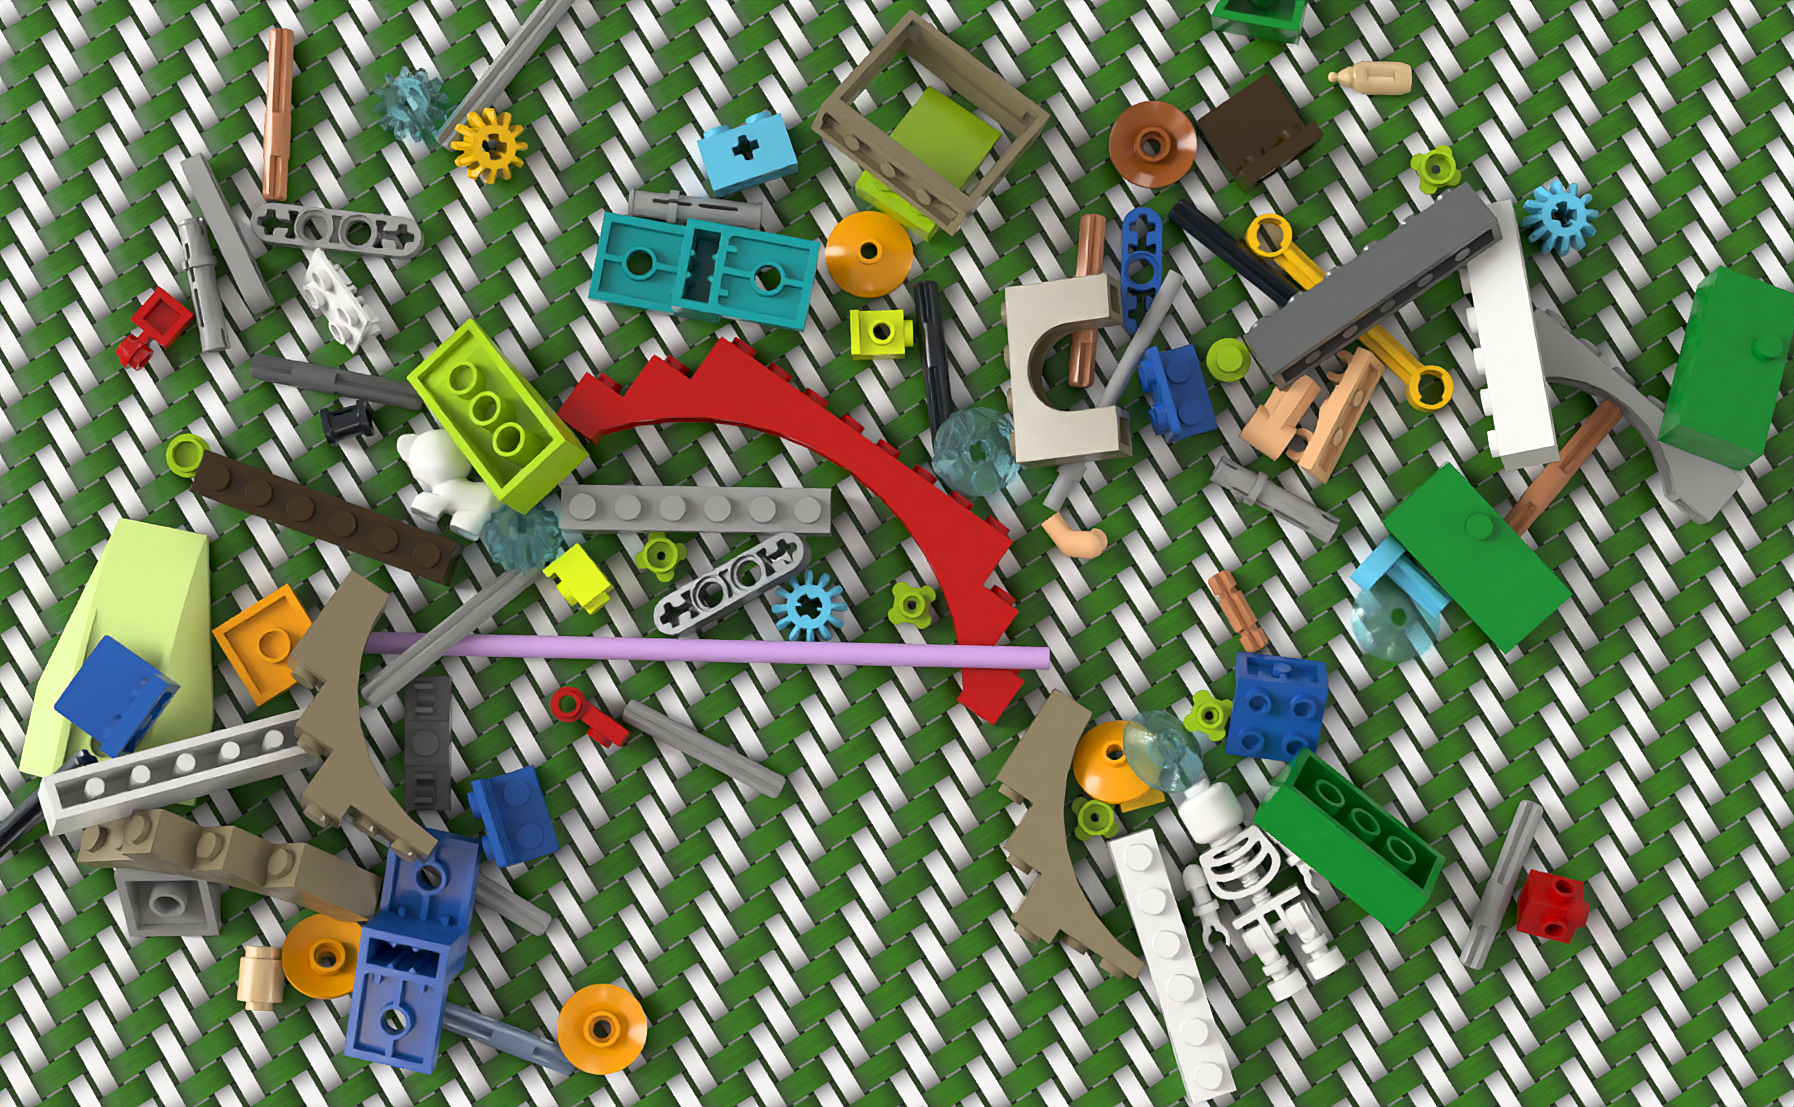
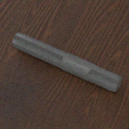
[250,353,423,410]

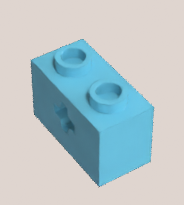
[697,111,799,199]

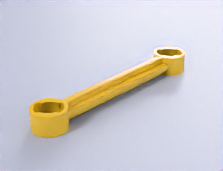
[1245,213,1454,413]

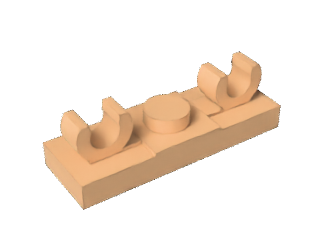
[1286,347,1386,484]

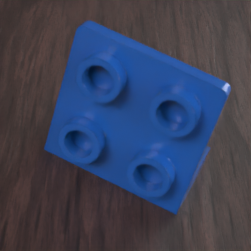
[1136,344,1218,444]
[54,635,181,759]
[1225,651,1329,762]
[468,765,561,869]

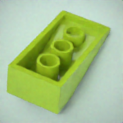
[406,317,589,515]

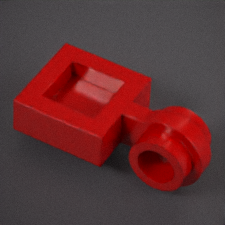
[115,286,196,371]
[550,686,633,749]

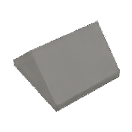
[114,868,221,937]

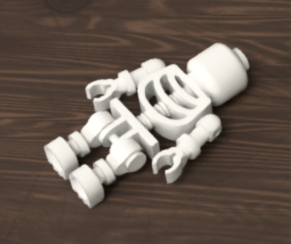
[1178,778,1346,1002]

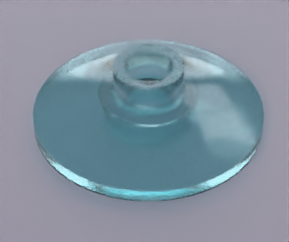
[1351,575,1440,662]
[1123,710,1203,793]

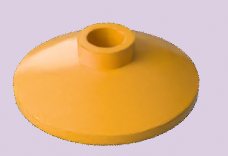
[825,211,913,299]
[1073,720,1162,804]
[282,913,362,999]
[557,984,647,1075]

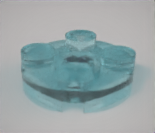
[932,407,1020,497]

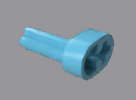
[1349,533,1452,618]

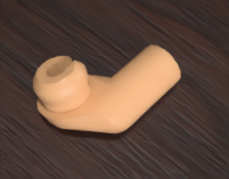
[1041,512,1108,559]

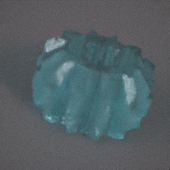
[373,66,449,142]
[485,501,562,576]

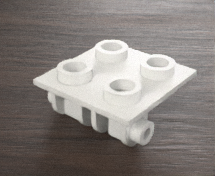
[302,248,382,354]

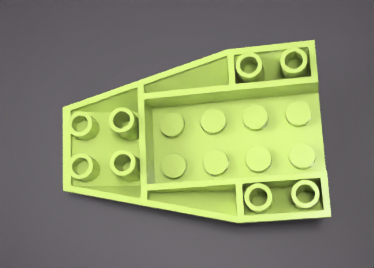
[19,518,214,806]

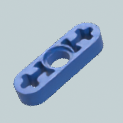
[1120,207,1162,336]

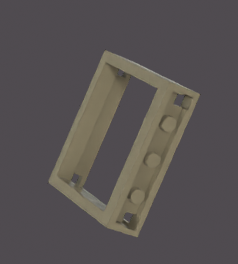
[811,9,1051,237]

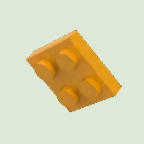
[212,583,314,707]

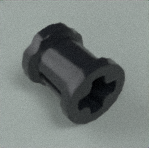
[320,399,375,448]

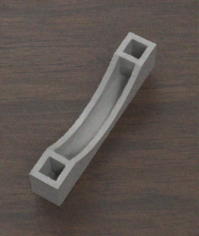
[1533,307,1744,525]
[560,484,832,537]

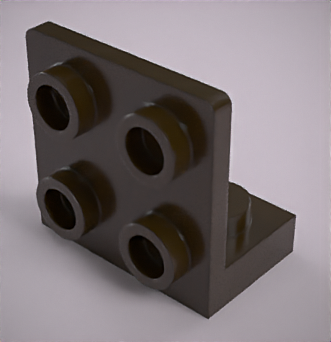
[1196,74,1324,194]

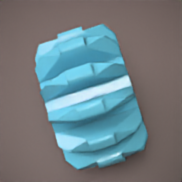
[1521,180,1598,257]
[771,570,848,642]

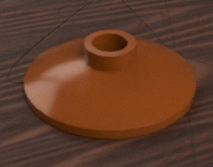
[1109,101,1197,189]

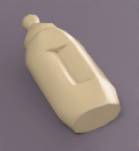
[1328,61,1412,95]

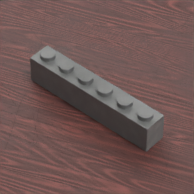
[1243,181,1503,392]

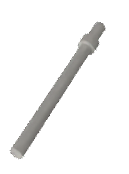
[1043,270,1185,512]

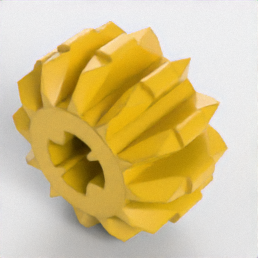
[450,108,528,184]

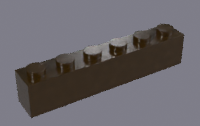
[189,449,464,587]

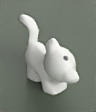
[397,429,507,542]

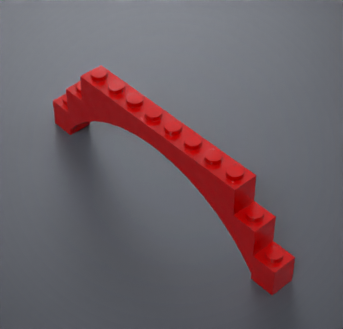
[556,336,1024,726]

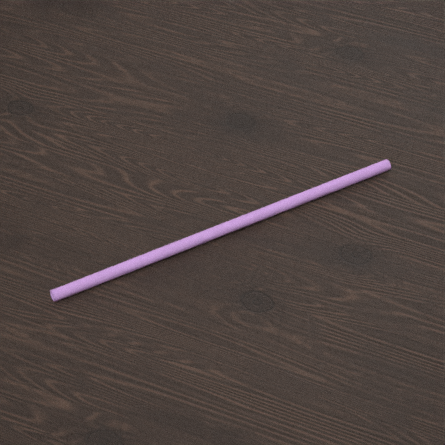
[364,632,1050,670]

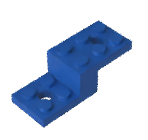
[343,826,483,1075]

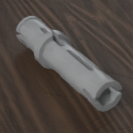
[628,189,763,231]
[177,217,231,353]
[1210,455,1341,544]

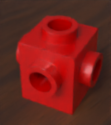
[1517,869,1589,944]

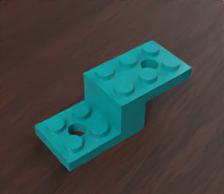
[588,212,821,333]

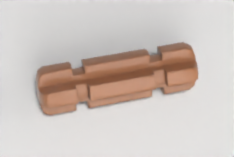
[1208,570,1268,653]

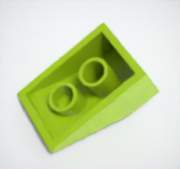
[855,85,1002,243]

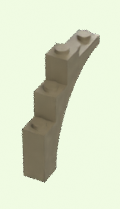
[287,570,438,864]
[995,688,1145,980]
[77,809,383,921]

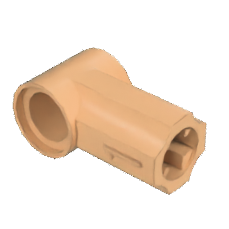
[1238,374,1322,461]

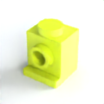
[850,310,913,360]
[542,543,615,615]

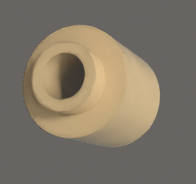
[237,946,285,1011]

